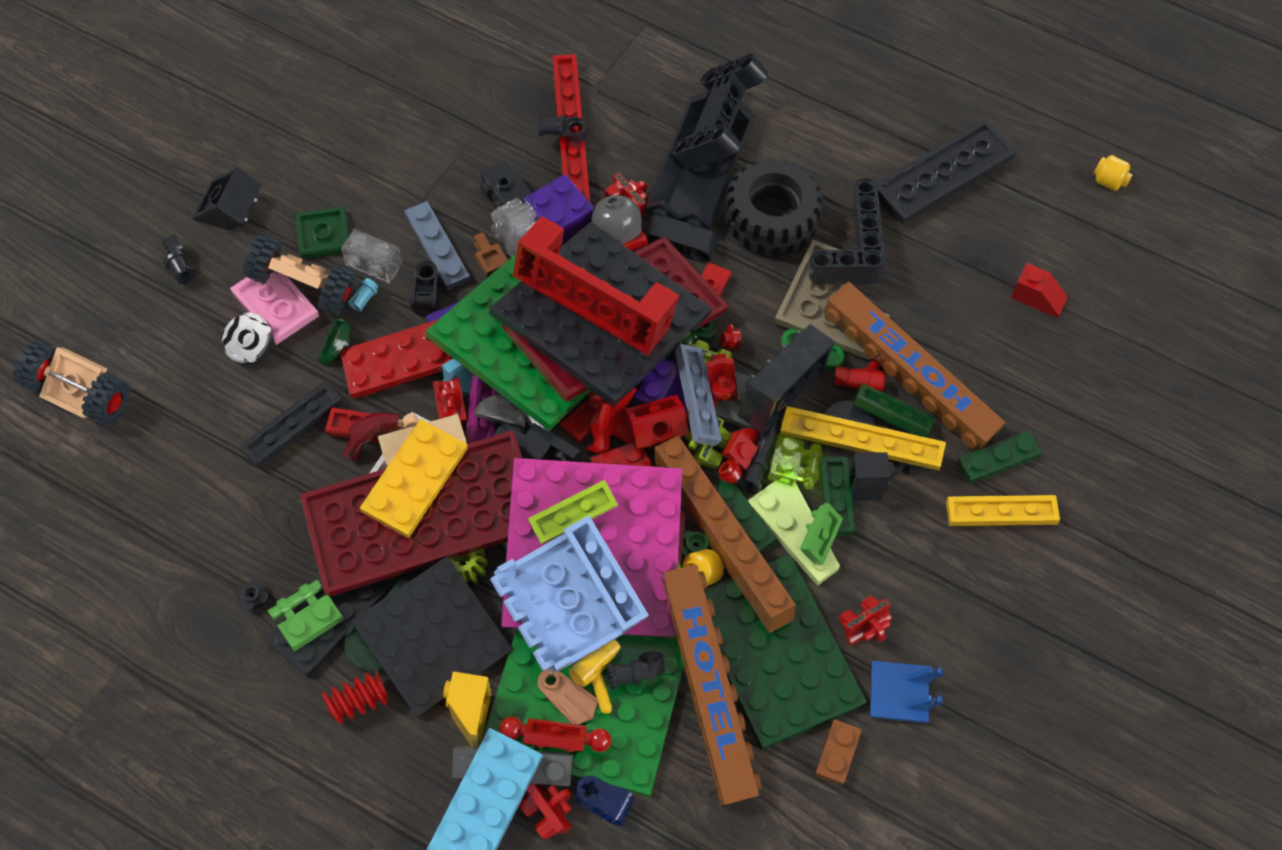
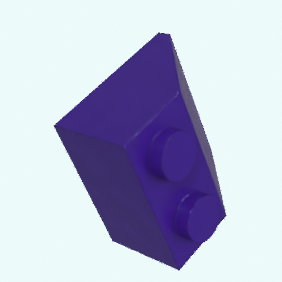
[634,359,687,423]

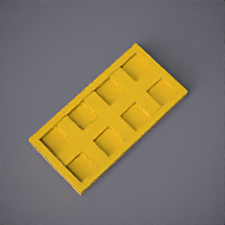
[360,419,468,538]

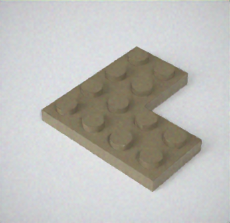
[774,240,889,360]

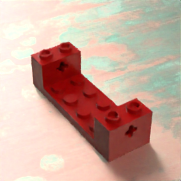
[513,216,679,356]

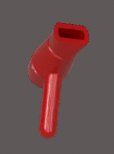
[834,359,886,392]

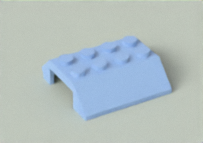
[490,515,649,674]

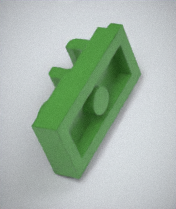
[800,503,843,565]

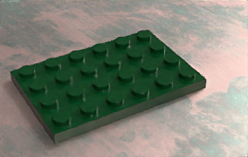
[704,555,867,750]

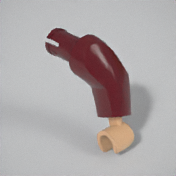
[343,413,418,461]

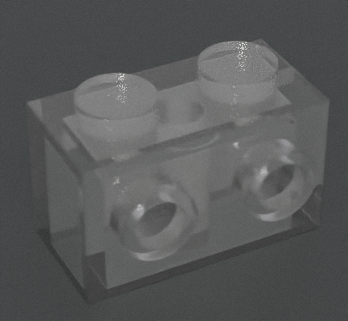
[341,229,402,283]

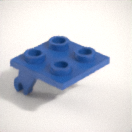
[870,661,943,723]

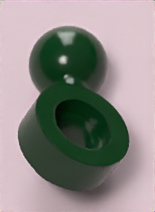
[678,320,717,346]

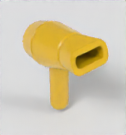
[569,639,621,714]

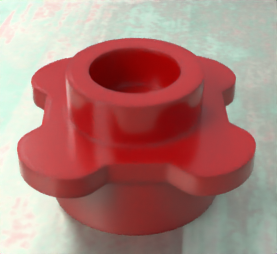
[720,324,742,352]

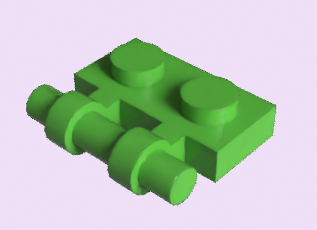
[268,579,344,651]

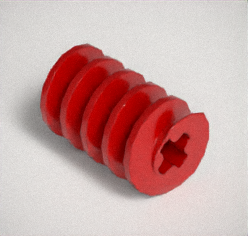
[321,669,387,725]

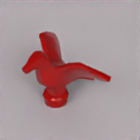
[586,388,656,454]

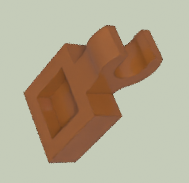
[474,232,508,277]

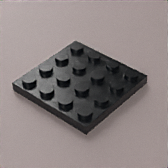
[351,556,513,718]

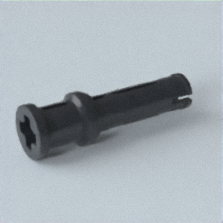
[738,418,783,493]

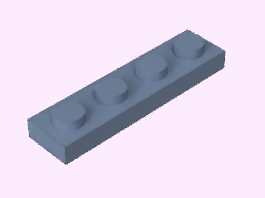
[404,201,470,291]
[674,344,722,446]

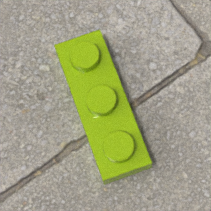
[528,480,618,546]

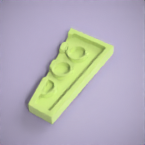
[748,471,840,586]

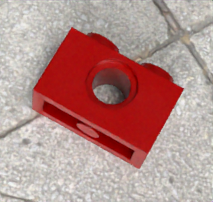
[625,395,689,449]

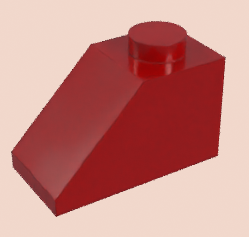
[1011,263,1068,318]

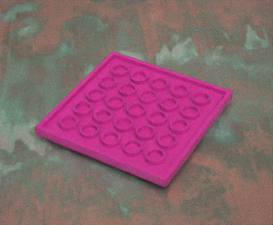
[501,458,682,638]

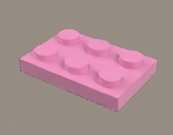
[230,270,319,345]

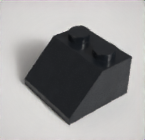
[192,167,261,230]

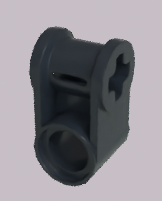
[410,260,440,311]

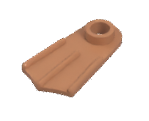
[538,669,598,725]

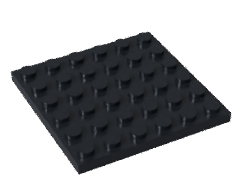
[489,222,712,407]

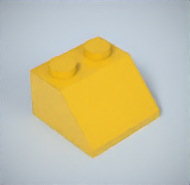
[443,672,492,747]

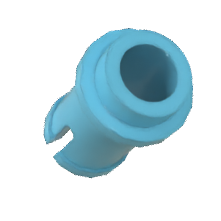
[347,278,378,312]

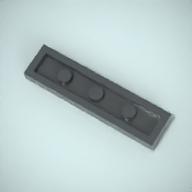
[452,746,573,786]

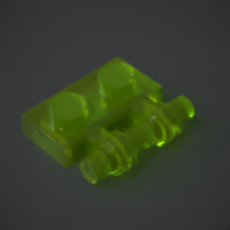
[767,434,823,490]

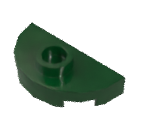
[317,318,350,366]

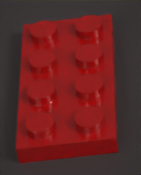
[340,319,452,399]

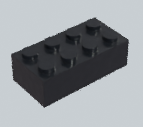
[738,324,836,434]

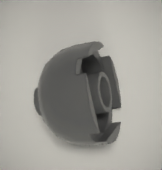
[591,195,642,244]

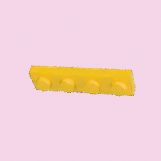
[946,495,1060,526]

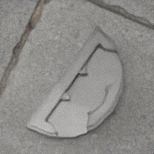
[473,395,525,429]

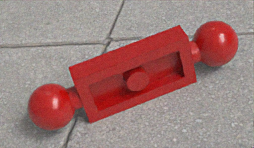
[500,716,612,753]

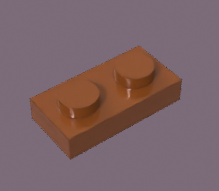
[815,719,862,786]

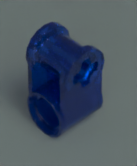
[575,775,635,826]

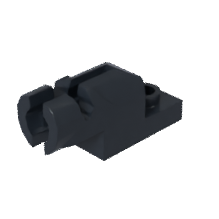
[493,422,580,462]

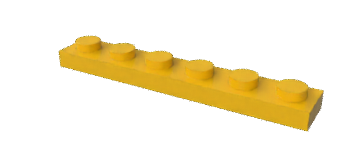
[780,406,946,470]

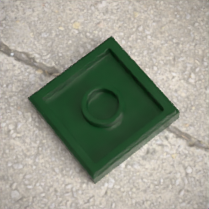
[295,206,351,259]

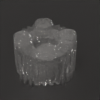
[491,198,537,257]

